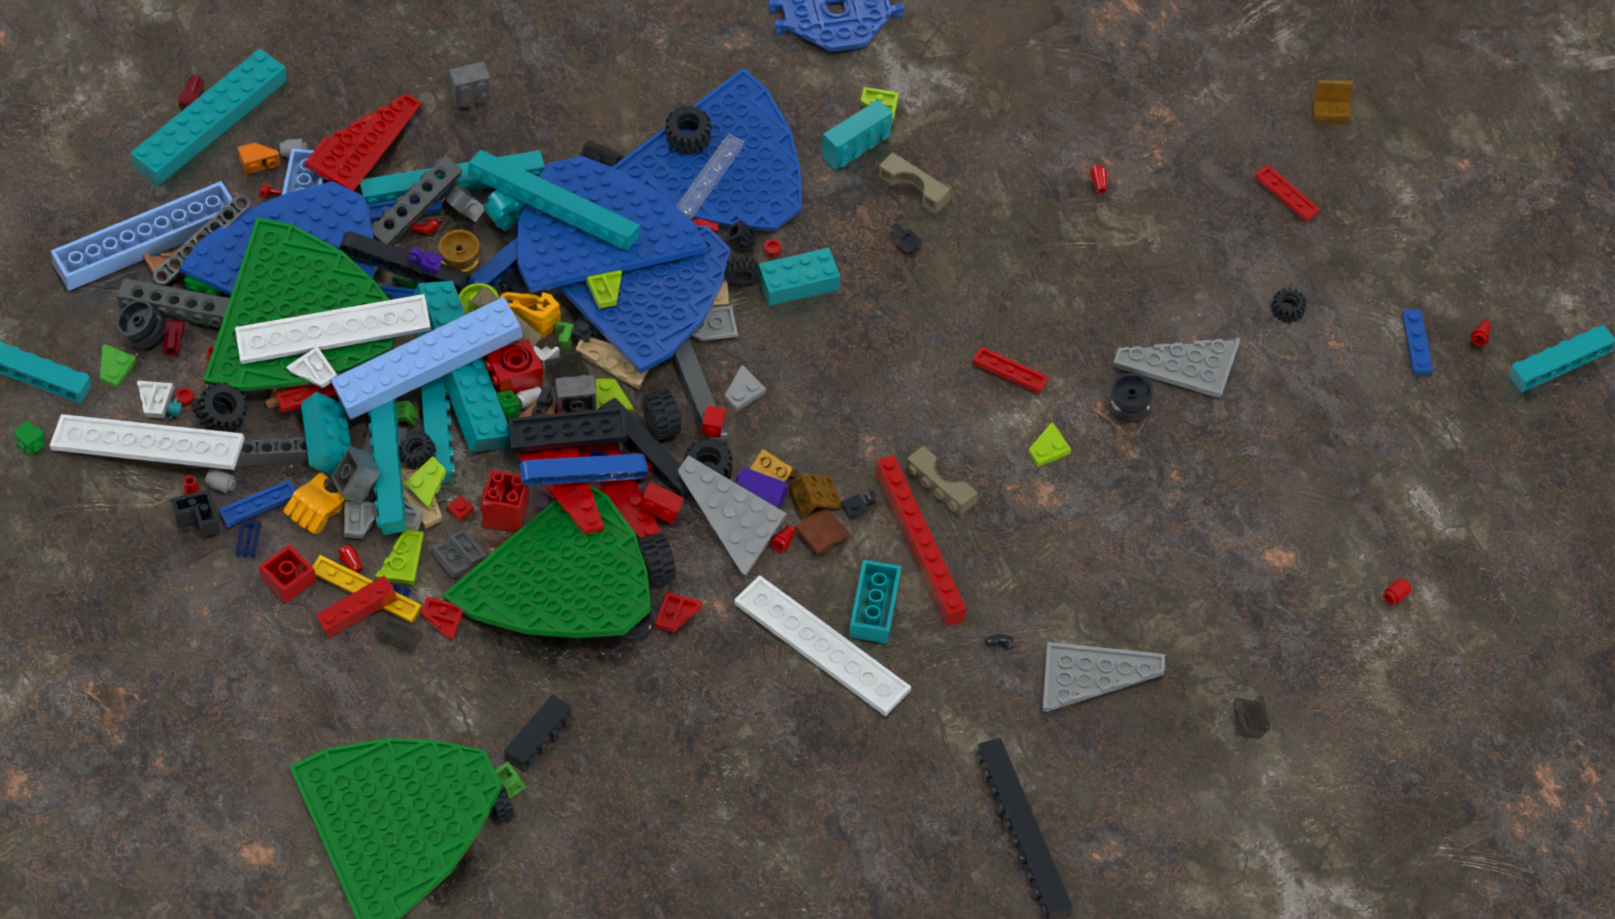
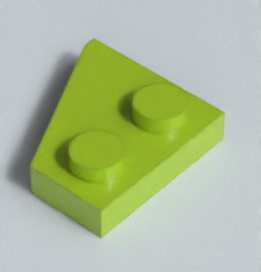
[860,87,899,124]
[586,270,622,309]
[596,379,633,414]
[1028,422,1071,467]
[405,456,447,509]

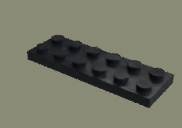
[508,407,627,453]

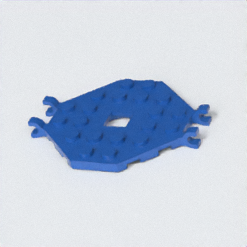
[768,0,904,52]

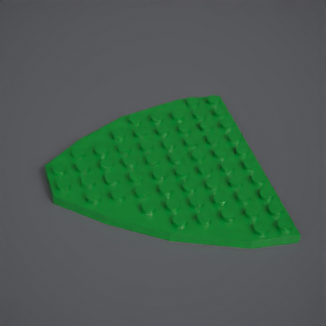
[203,217,396,391]
[442,484,651,638]
[289,738,502,919]

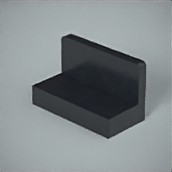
[580,142,624,167]

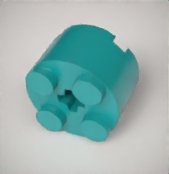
[484,190,525,231]

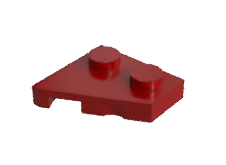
[655,592,703,633]
[421,596,464,641]

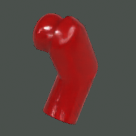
[412,219,440,235]

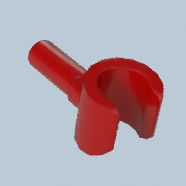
[259,184,283,198]

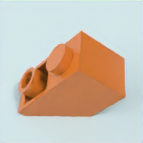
[237,143,280,175]

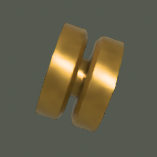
[438,229,480,277]

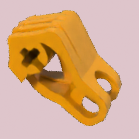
[499,292,561,340]
[283,473,349,534]

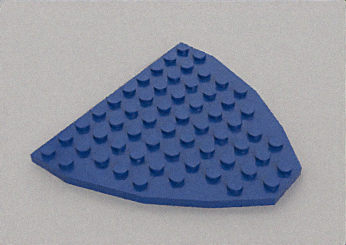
[612,68,802,232]
[518,156,707,293]
[179,182,375,296]
[557,225,731,374]

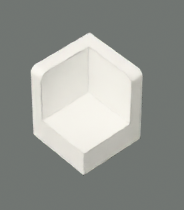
[533,346,560,372]

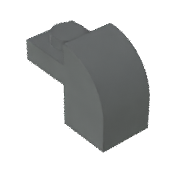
[445,182,484,222]

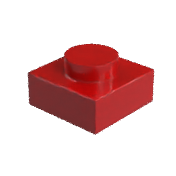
[447,495,474,522]

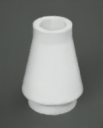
[515,387,542,409]

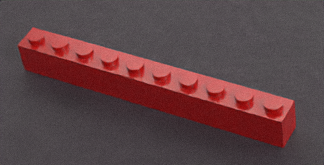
[875,455,966,626]

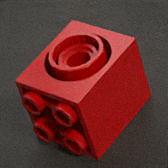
[484,339,543,395]
[480,470,529,533]

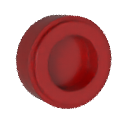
[763,239,782,258]
[175,387,194,407]

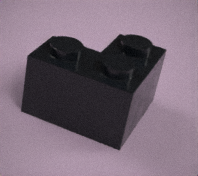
[171,489,220,538]

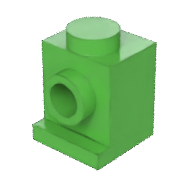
[495,762,526,798]

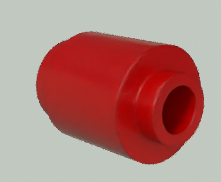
[1383,578,1412,605]

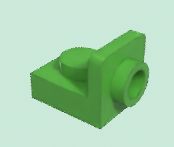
[555,321,574,353]
[396,400,418,426]

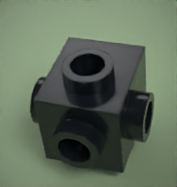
[727,220,756,252]

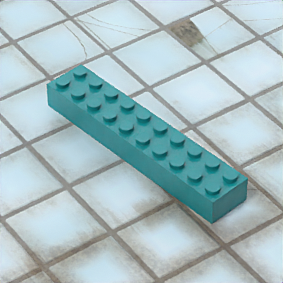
[130,48,287,186]
[412,281,510,452]

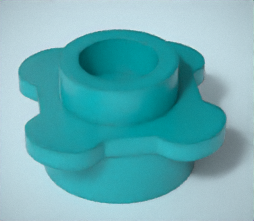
[167,397,182,419]

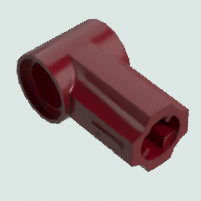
[178,75,204,108]
[163,320,185,357]

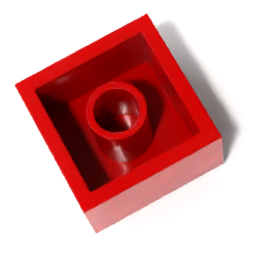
[259,544,316,603]

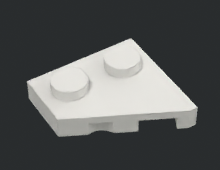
[287,347,338,388]
[137,381,174,418]

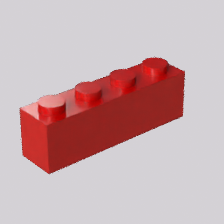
[316,575,397,639]

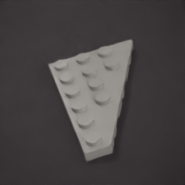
[1113,338,1241,399]
[678,455,786,577]
[1042,642,1165,712]

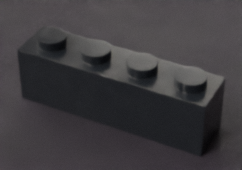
[504,694,573,773]

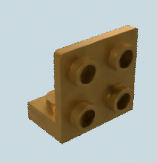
[1313,80,1354,121]
[750,449,799,482]
[789,473,843,518]

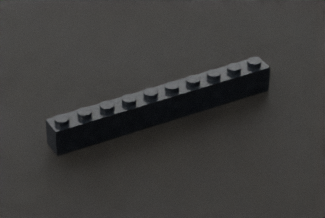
[975,737,1073,919]

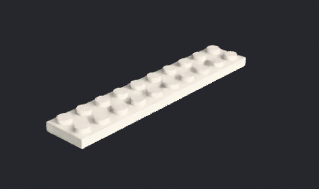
[235,294,431,364]
[50,414,245,470]
[734,575,911,716]

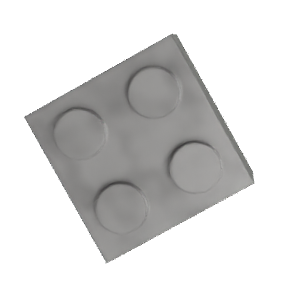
[449,62,491,109]
[555,375,596,413]
[331,446,380,504]

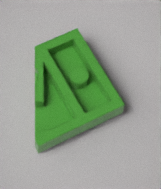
[100,344,137,389]

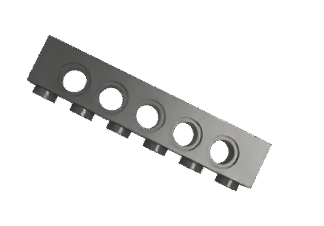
[371,156,462,245]
[117,278,230,327]

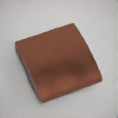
[794,508,851,555]

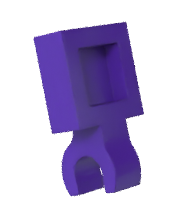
[408,247,443,275]

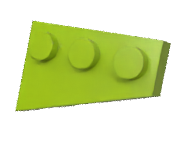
[375,530,424,585]

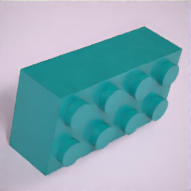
[821,99,893,170]
[758,248,841,306]
[301,392,351,475]
[849,560,902,644]

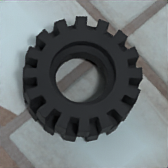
[725,255,759,287]
[1271,287,1307,323]
[399,431,437,469]
[491,784,515,824]

